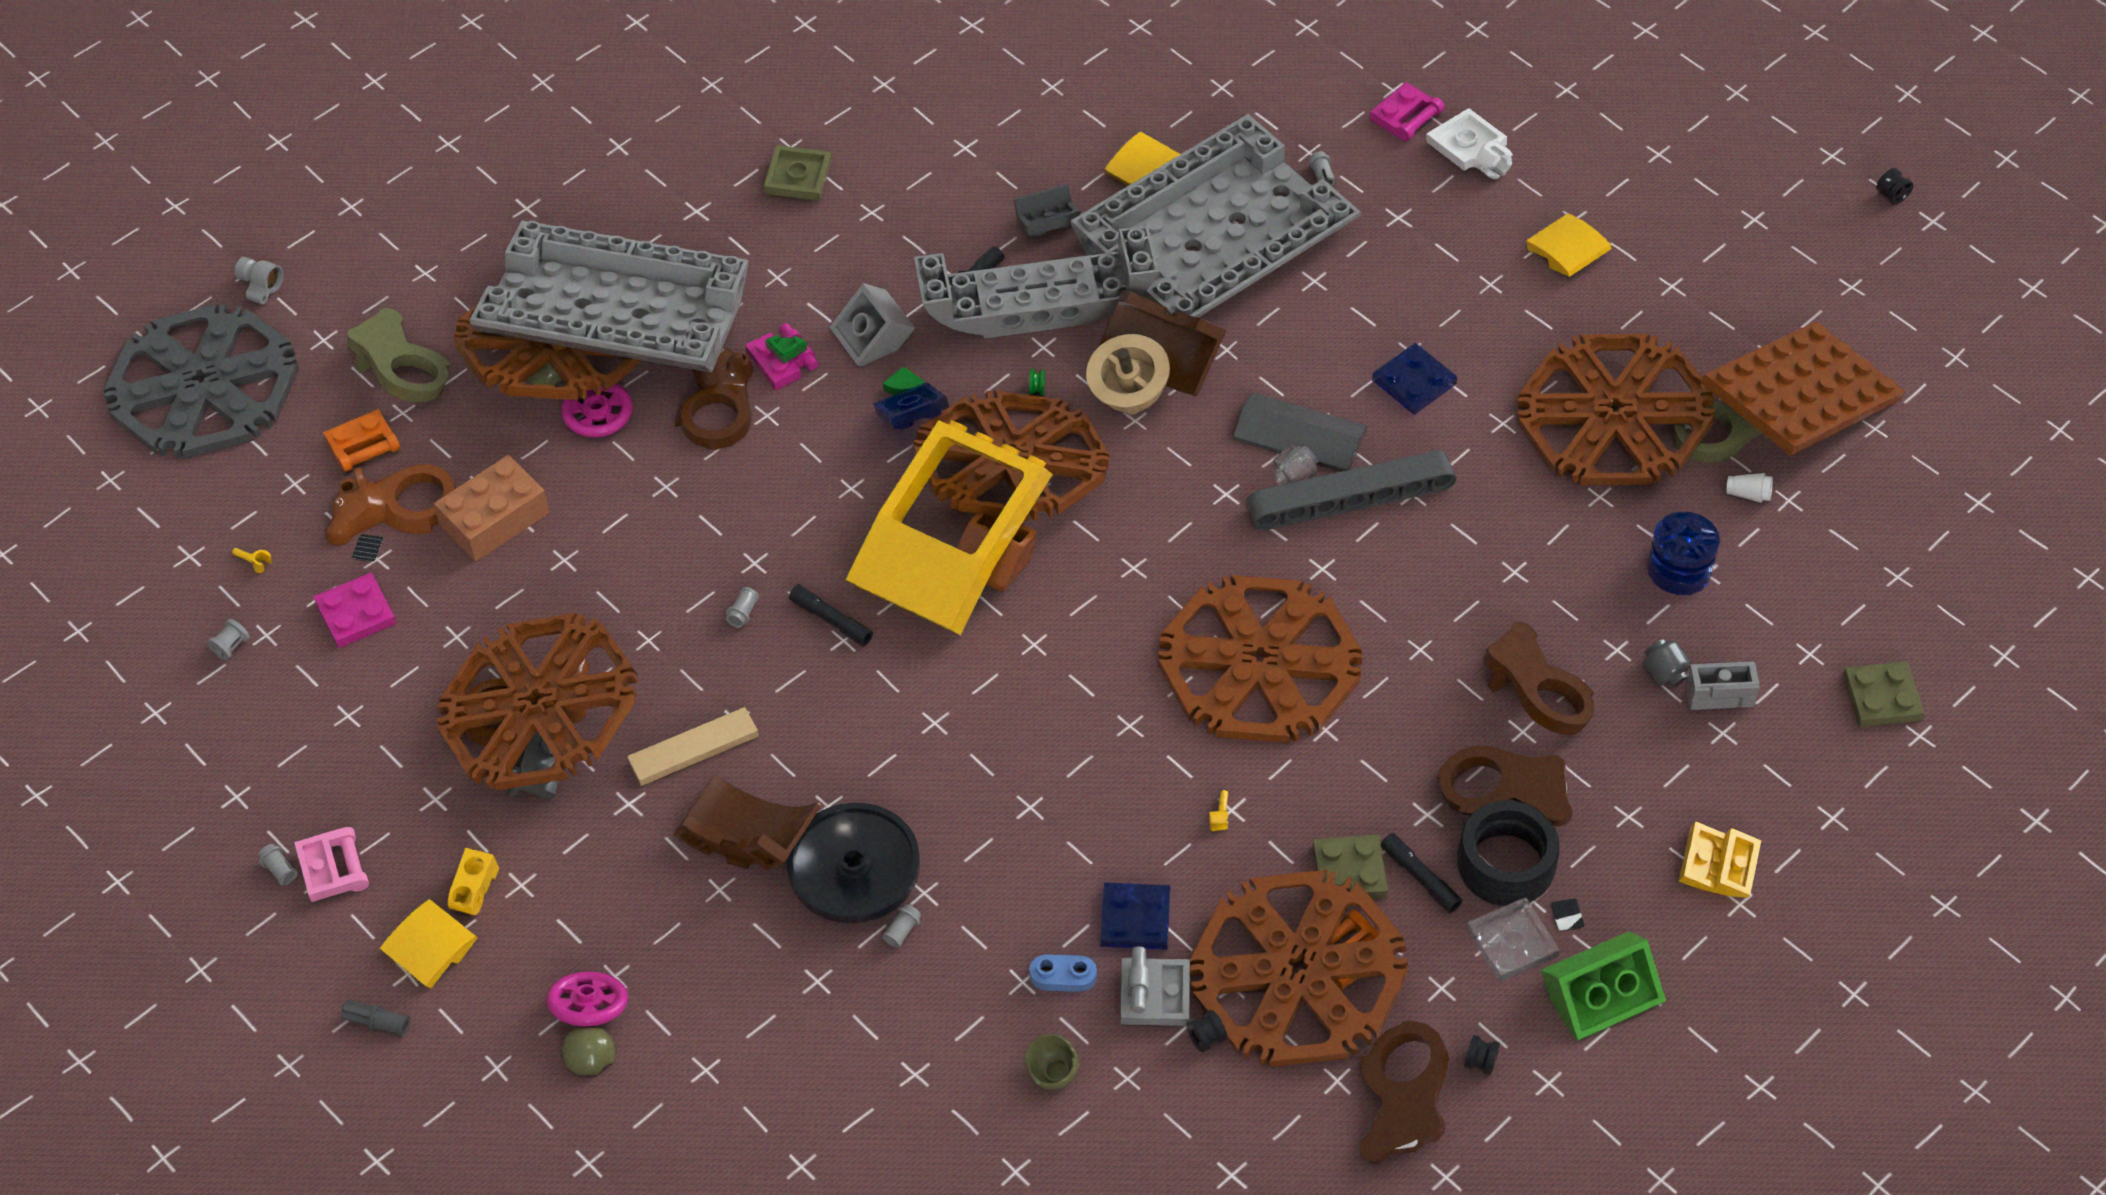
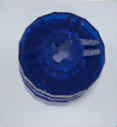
[1647,511,1720,595]

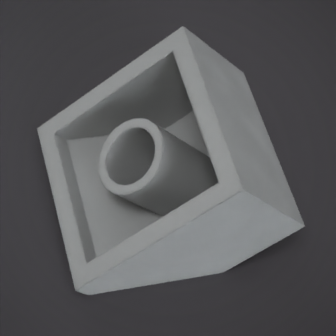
[829,283,915,367]

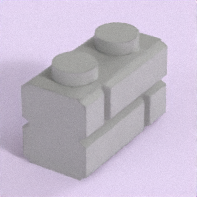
[1685,661,1760,710]

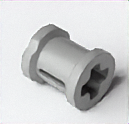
[207,619,250,661]

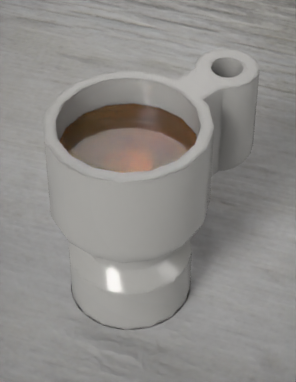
[234,257,284,305]

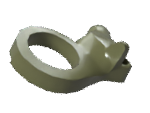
[347,308,451,402]
[1671,401,1762,463]

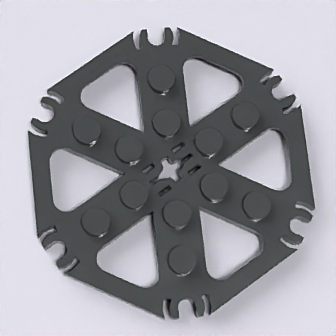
[104,304,299,459]

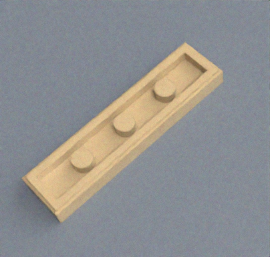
[627,707,759,786]

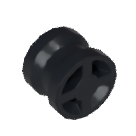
[1876,168,1914,205]
[1186,1010,1227,1053]
[1464,1035,1500,1076]

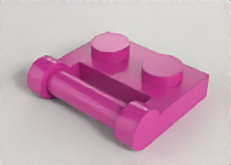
[1370,82,1445,141]

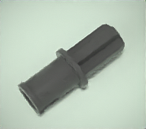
[341,1000,410,1037]

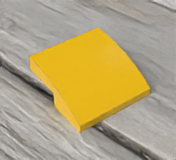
[1104,131,1180,186]
[1526,213,1612,277]
[1678,822,1761,898]
[380,899,478,989]

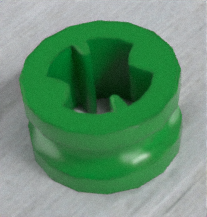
[1029,369,1046,396]

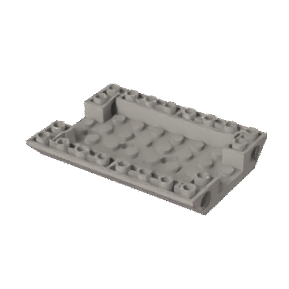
[1071,114,1361,318]
[470,220,748,373]

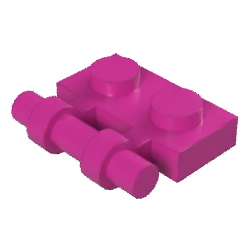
[745,324,819,390]

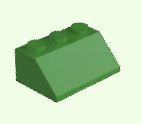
[1541,931,1666,1040]

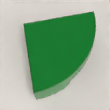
[765,335,807,364]
[883,366,925,395]

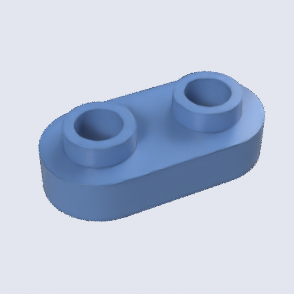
[1029,954,1097,992]

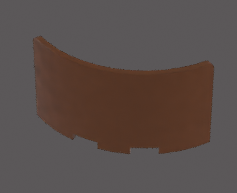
[1097,290,1226,397]
[673,776,822,870]

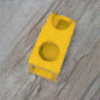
[448,848,499,916]

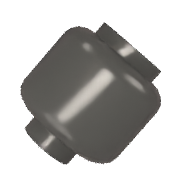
[1643,638,1691,688]

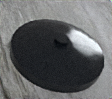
[787,803,920,923]

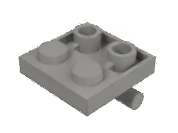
[1121,947,1190,1026]

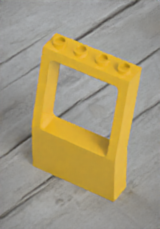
[846,420,1053,636]

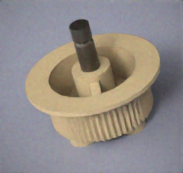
[1086,334,1170,415]

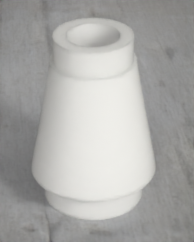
[1727,473,1773,503]

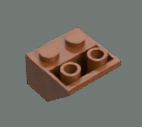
[957,513,1038,593]

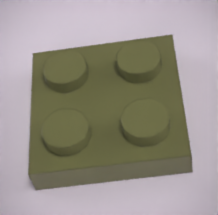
[763,145,832,201]
[1843,661,1924,727]
[1313,834,1388,899]

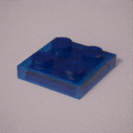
[1372,343,1457,415]
[873,382,950,429]
[1101,882,1170,950]

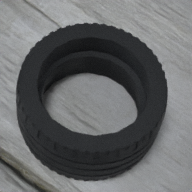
[1457,800,1560,907]

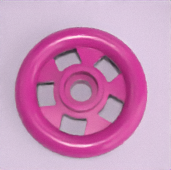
[561,383,633,438]
[546,971,628,1026]

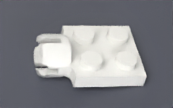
[1426,108,1513,179]

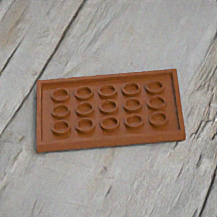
[1701,322,1905,456]

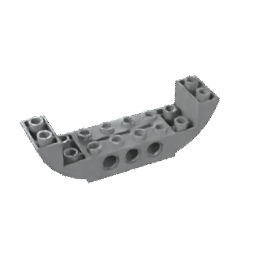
[914,225,1159,339]

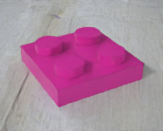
[313,572,397,648]

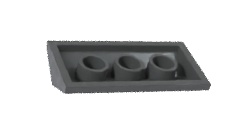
[1233,393,1367,472]

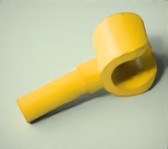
[232,548,272,573]
[1209,790,1228,831]

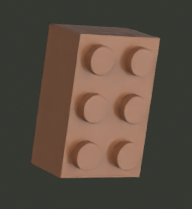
[434,455,550,562]

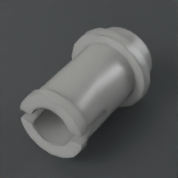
[1308,151,1336,186]
[726,587,759,628]
[258,844,298,886]
[882,904,921,948]

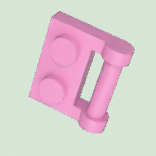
[294,827,369,902]

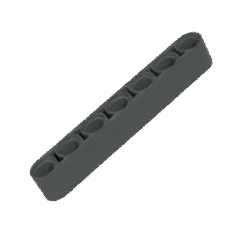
[1246,450,1457,531]

